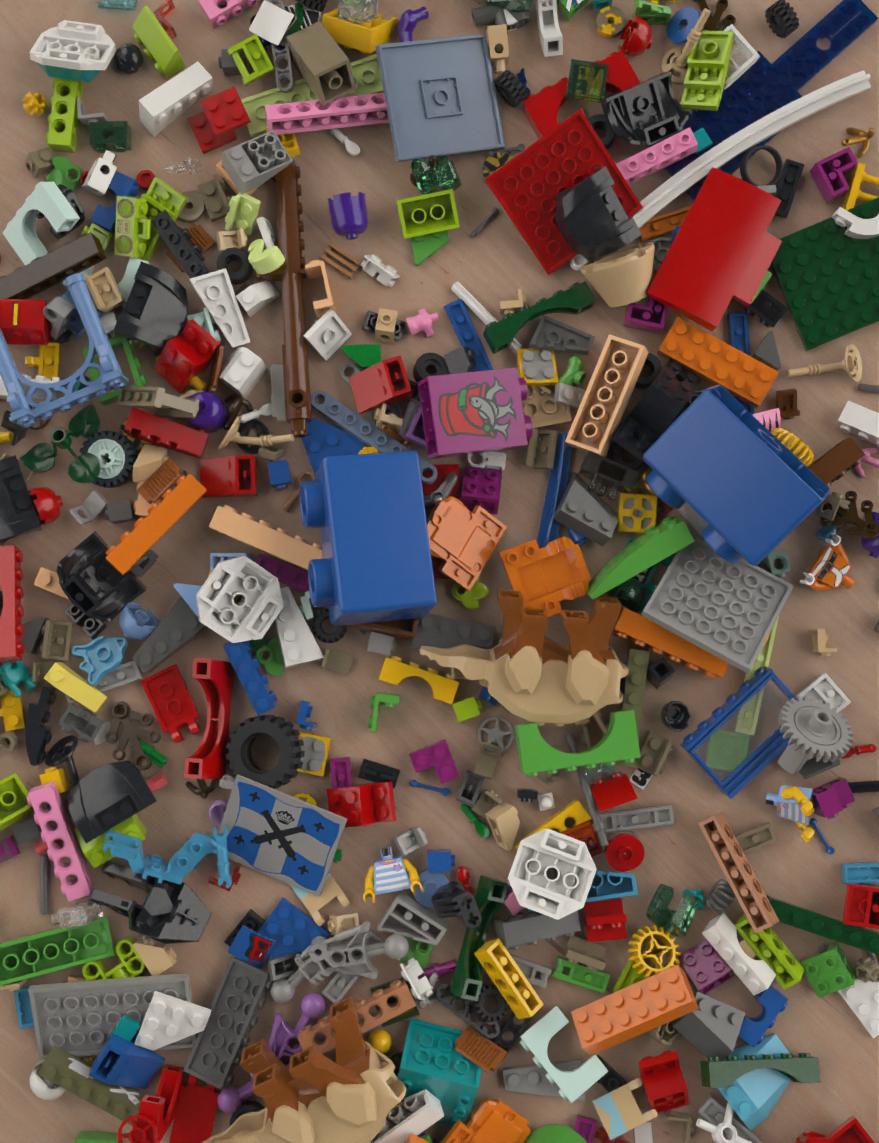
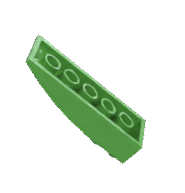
[586,516,695,600]
[0,916,115,986]

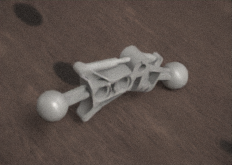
[270,921,409,1004]

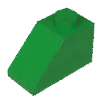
[342,344,381,371]

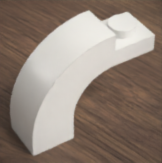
[536,0,563,57]
[832,207,879,239]

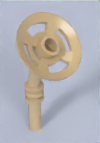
[661,8,711,84]
[786,344,862,382]
[218,416,294,450]

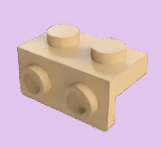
[84,267,125,313]

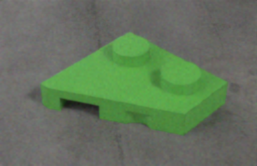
[631,0,671,25]
[410,230,449,266]

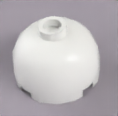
[30,1059,66,1100]

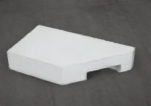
[256,217,276,249]

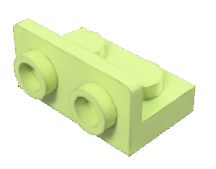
[225,192,261,236]

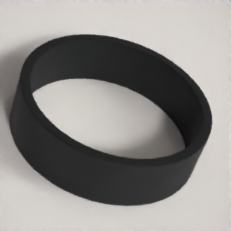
[740,145,783,187]

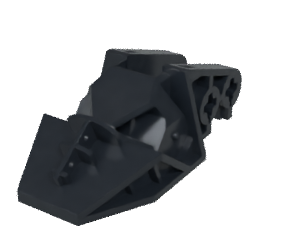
[87,861,212,944]

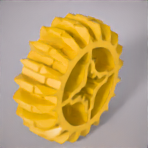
[771,428,815,468]
[627,925,681,979]

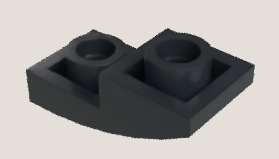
[362,311,406,341]
[64,604,107,640]
[224,909,265,947]
[597,1054,628,1092]

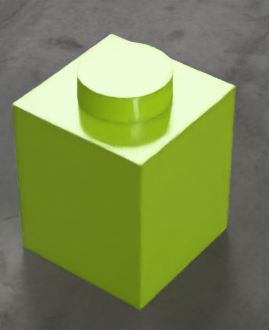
[452,696,482,722]

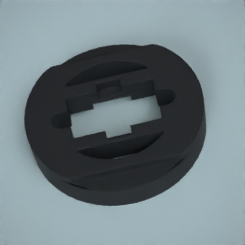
[236,419,269,454]

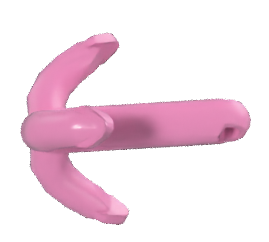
[855,447,879,478]

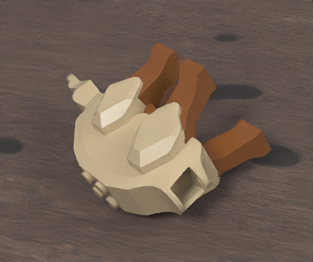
[420,590,629,726]
[202,996,407,1143]

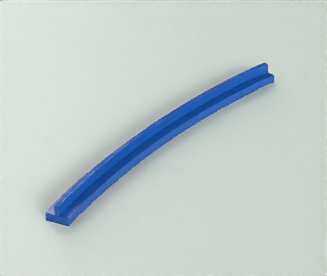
[478,432,572,706]

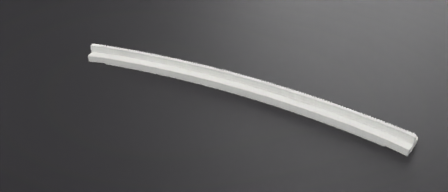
[613,70,871,253]

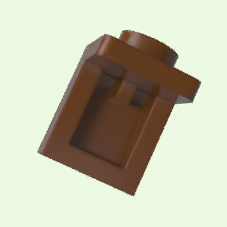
[776,389,800,419]

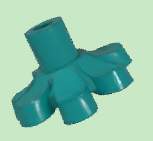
[682,888,705,910]

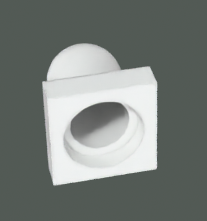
[537,792,555,811]

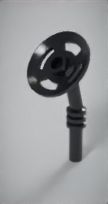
[45,735,80,789]

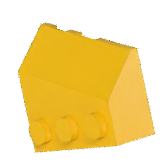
[322,7,398,54]

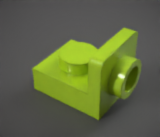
[80,223,113,250]

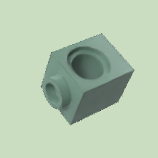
[764,548,791,578]

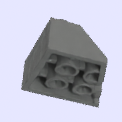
[552,472,618,546]
[672,990,745,1060]

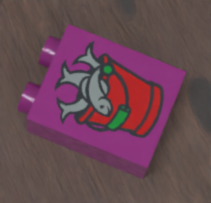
[418,367,533,460]

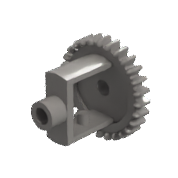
[777,696,854,774]

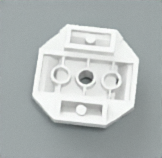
[29,20,116,83]
[196,555,284,643]
[508,828,597,920]

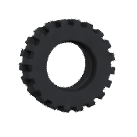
[226,715,305,789]

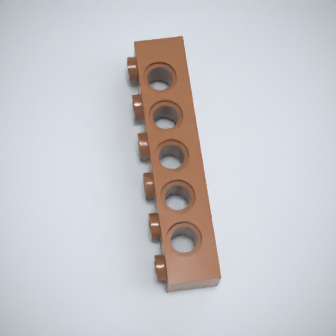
[698,813,779,934]
[298,979,417,1054]

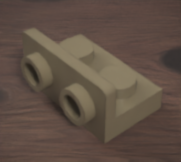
[197,174,231,222]
[635,731,674,777]

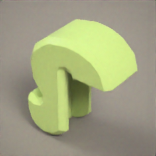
[248,239,285,274]

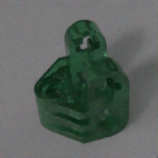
[411,156,462,194]
[646,884,698,937]

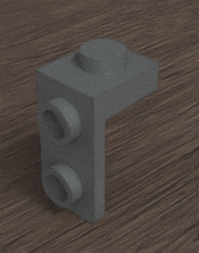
[799,757,840,779]

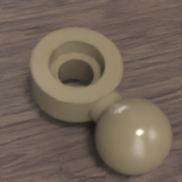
[0,731,18,752]

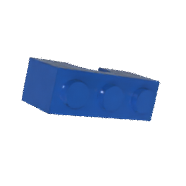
[90,171,139,236]
[738,985,788,1047]

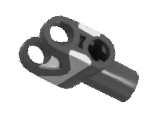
[471,0,530,32]

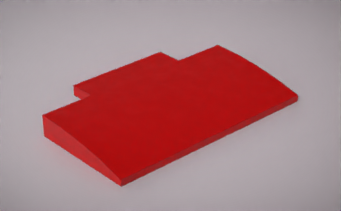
[645,167,782,332]

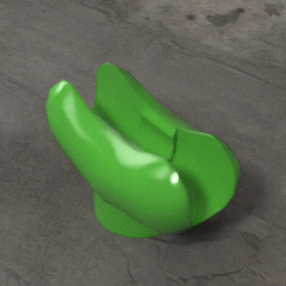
[558,356,586,386]

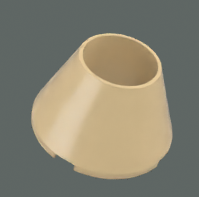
[580,242,655,307]

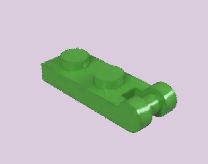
[552,956,610,994]

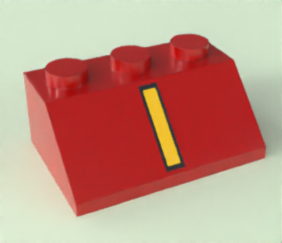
[0,299,52,345]

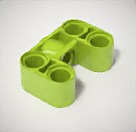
[82,936,146,981]

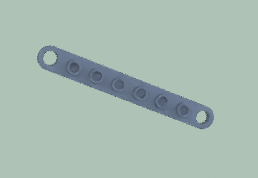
[311,391,437,484]

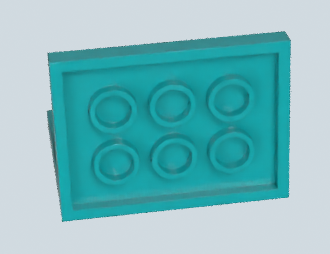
[397,1018,482,1127]

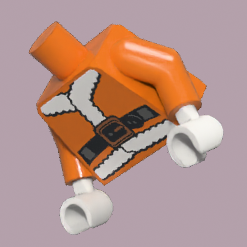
[800,532,855,591]

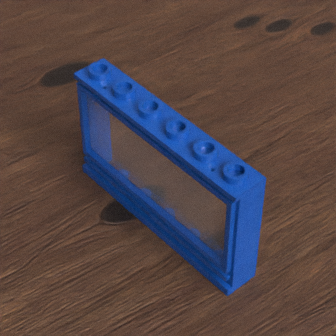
[680,666,796,799]

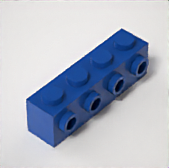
[223,641,278,716]

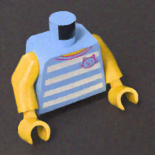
[766,785,814,842]
[363,846,424,904]

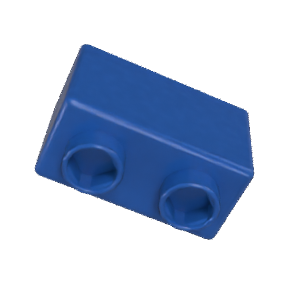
[643,384,831,566]
[300,451,437,626]

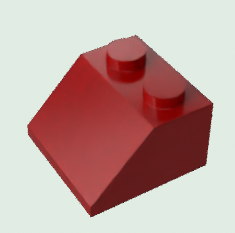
[589,771,638,812]

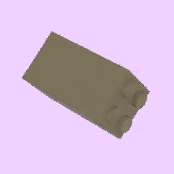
[286,21,357,106]

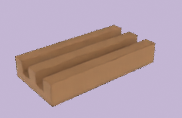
[320,242,361,279]

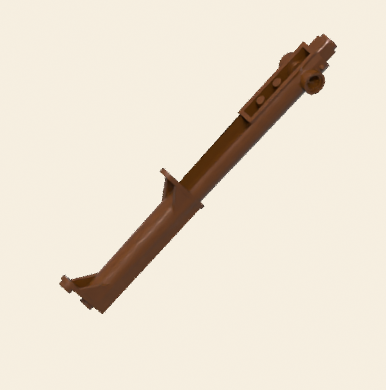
[255,160,312,438]

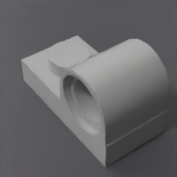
[43,296,75,340]

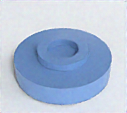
[414,870,449,908]

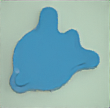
[71,636,128,686]

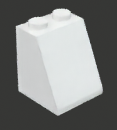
[218,346,268,399]

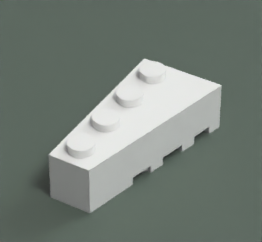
[837,401,879,447]

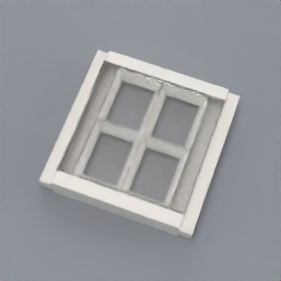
[723,24,760,90]

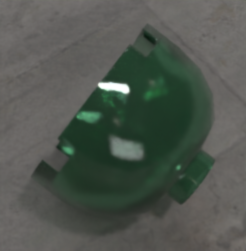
[606,577,645,613]

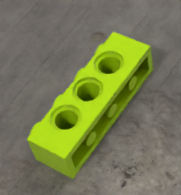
[46,78,84,153]
[735,913,804,990]

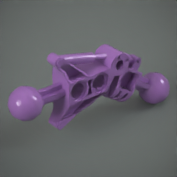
[217,993,326,1114]

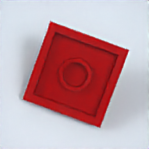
[583,898,627,943]

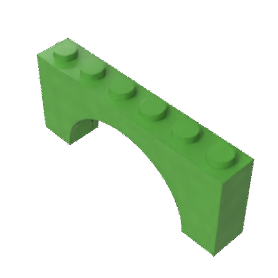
[514,710,641,777]

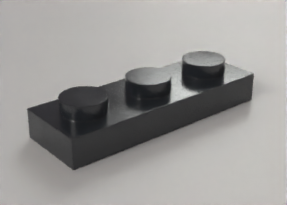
[774,159,805,219]

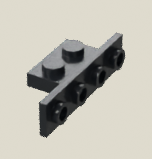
[151,210,209,279]

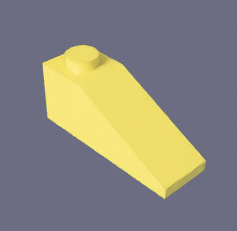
[44,662,108,713]

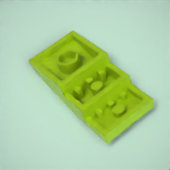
[680,30,734,111]
[135,177,188,261]

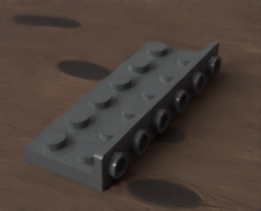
[183,956,274,1089]

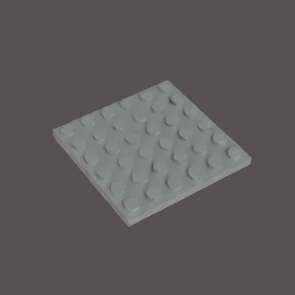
[641,531,794,674]

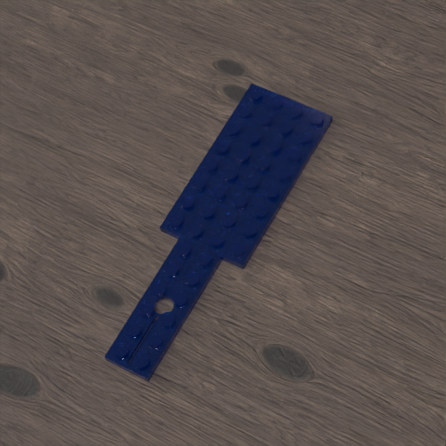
[650,0,878,200]

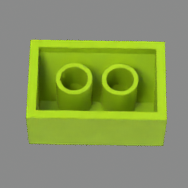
[132,5,185,79]
[396,189,460,239]
[0,773,34,831]
[74,814,146,868]

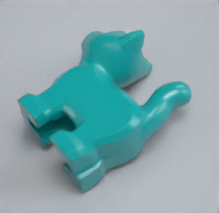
[0,659,38,698]

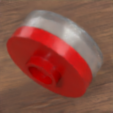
[603,829,645,872]

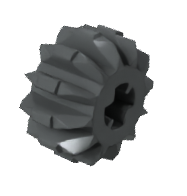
[705,879,736,914]

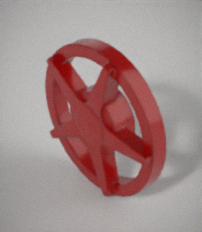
[117,1114,158,1143]

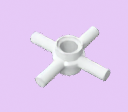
[696,1103,752,1143]

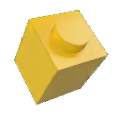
[39,767,70,793]

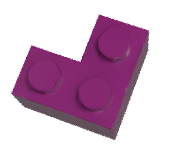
[810,147,858,204]
[623,297,668,334]
[409,739,460,784]
[812,777,855,819]

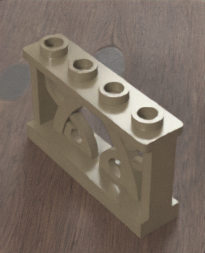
[117,386,199,418]

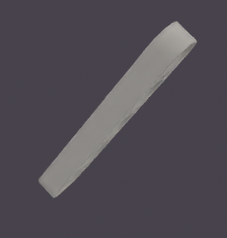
[268,0,295,93]

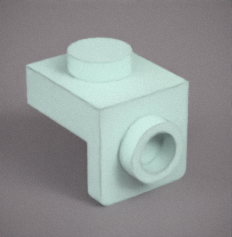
[299,591,314,620]

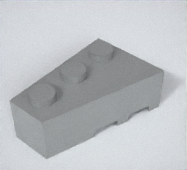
[377,890,449,946]

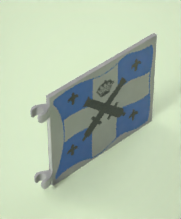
[205,774,347,896]

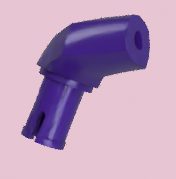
[397,7,429,42]

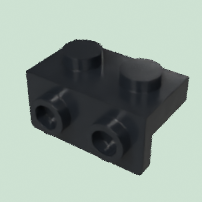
[744,289,788,328]

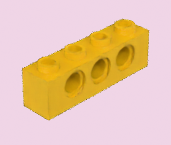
[514,799,592,850]
[474,938,544,1019]

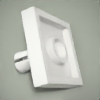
[304,309,352,361]

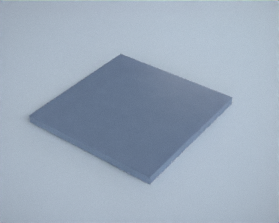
[376,33,505,163]

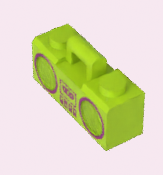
[114,196,151,257]

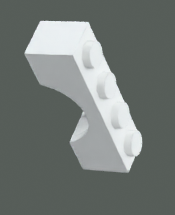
[702,913,776,996]

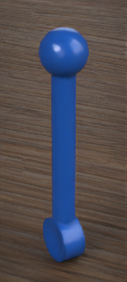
[410,780,449,796]
[809,818,835,854]

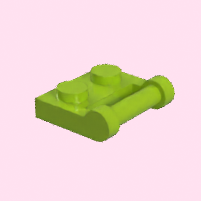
[227,34,275,86]

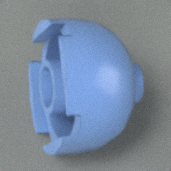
[119,602,159,640]

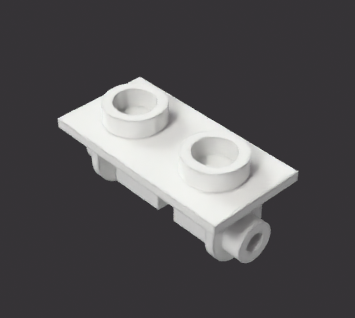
[360,254,400,288]
[400,958,433,1001]

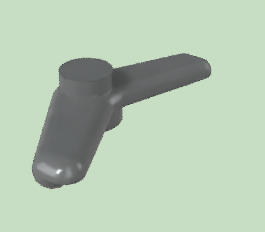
[423,472,458,508]

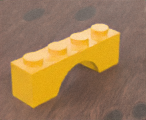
[379,655,459,704]

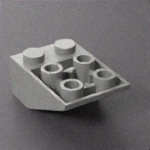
[222,130,293,195]

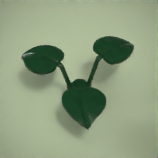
[20,404,100,483]

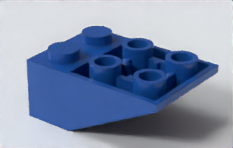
[89,1032,165,1089]

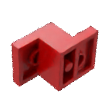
[187,86,251,154]
[153,319,221,394]
[326,781,397,827]
[842,883,879,929]
[638,1051,689,1114]

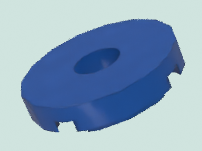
[667,7,701,45]

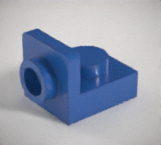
[296,700,317,730]

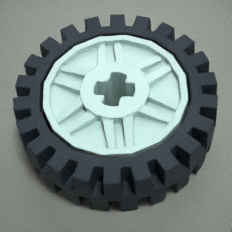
[79,431,138,488]

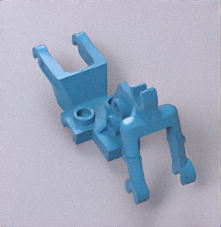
[103,825,232,888]

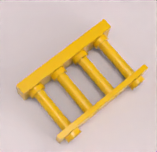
[842,163,879,211]

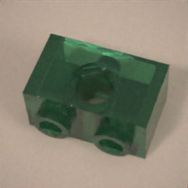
[89,121,131,153]

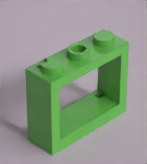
[82,336,148,406]

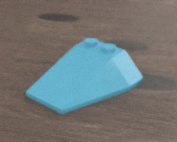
[717,1033,791,1131]

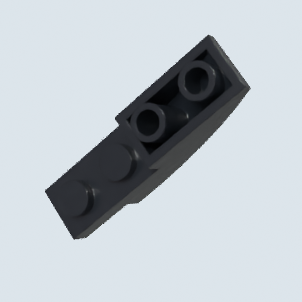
[25,686,56,766]

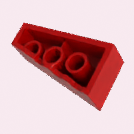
[124,407,209,460]

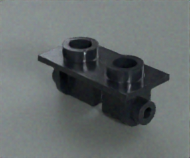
[358,759,400,789]

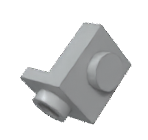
[394,826,428,856]

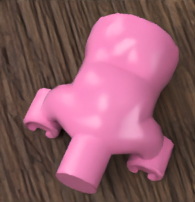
[406,308,439,337]

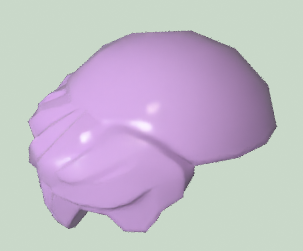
[208,799,228,828]

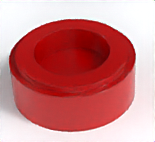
[137,170,155,190]

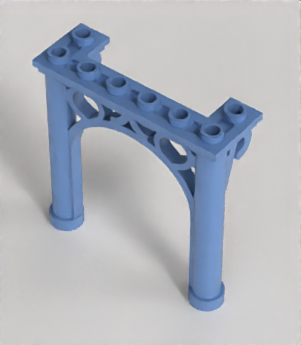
[0,273,129,428]

